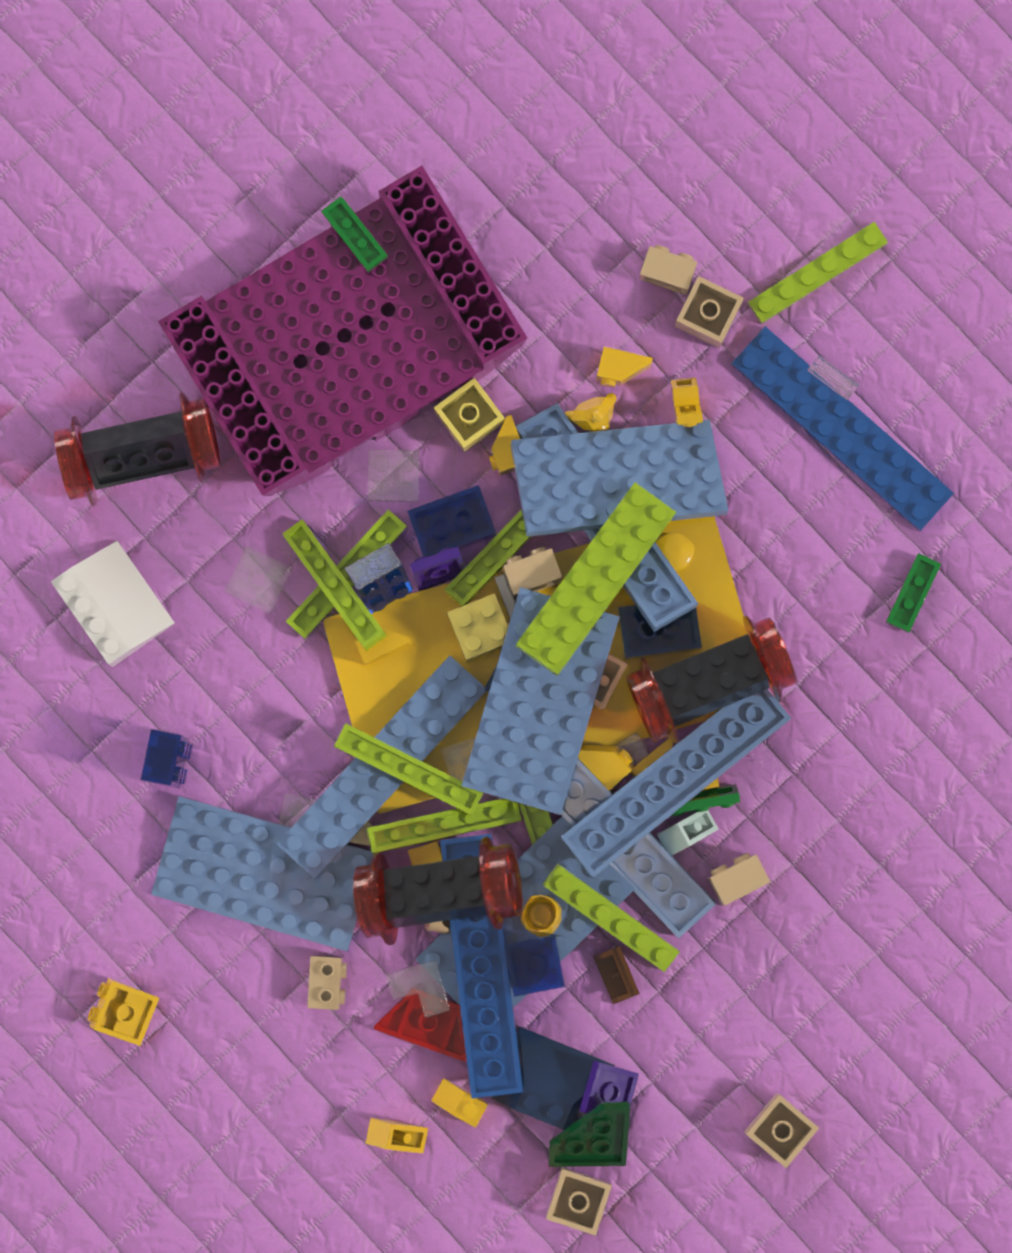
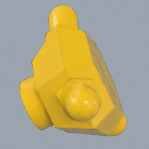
[565,393,617,432]

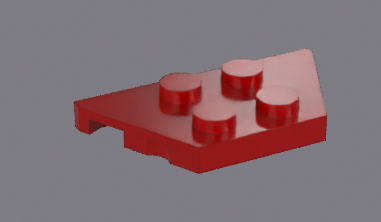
[373,988,467,1063]

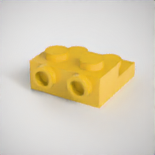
[87,978,159,1046]

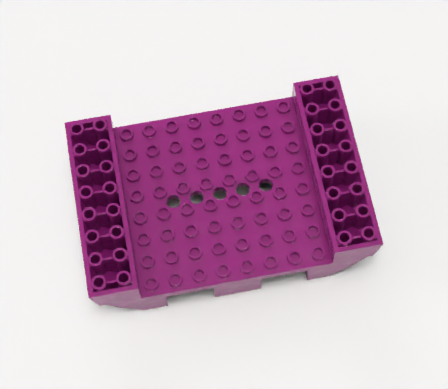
[158,165,527,496]

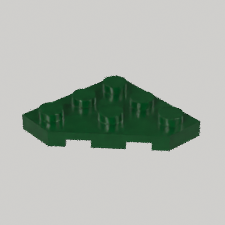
[548,1102,630,1167]

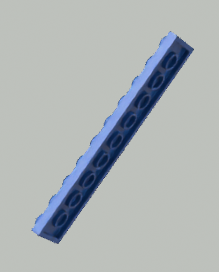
[731,326,954,532]
[440,834,524,1099]

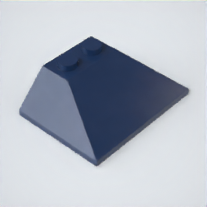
[491,1026,615,1130]

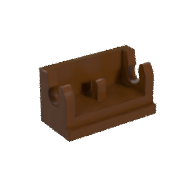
[593,946,640,1004]

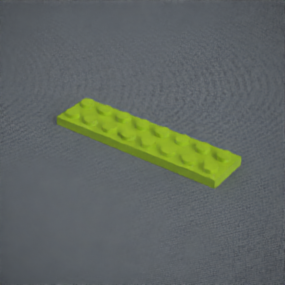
[515,482,676,676]

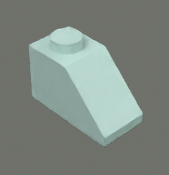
[657,810,719,856]

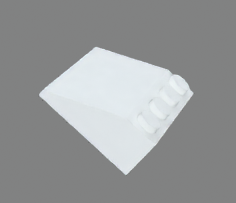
[51,541,175,667]

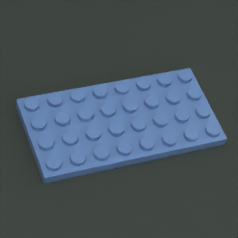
[510,420,729,537]
[462,587,619,815]
[151,796,376,951]
[415,816,634,1008]

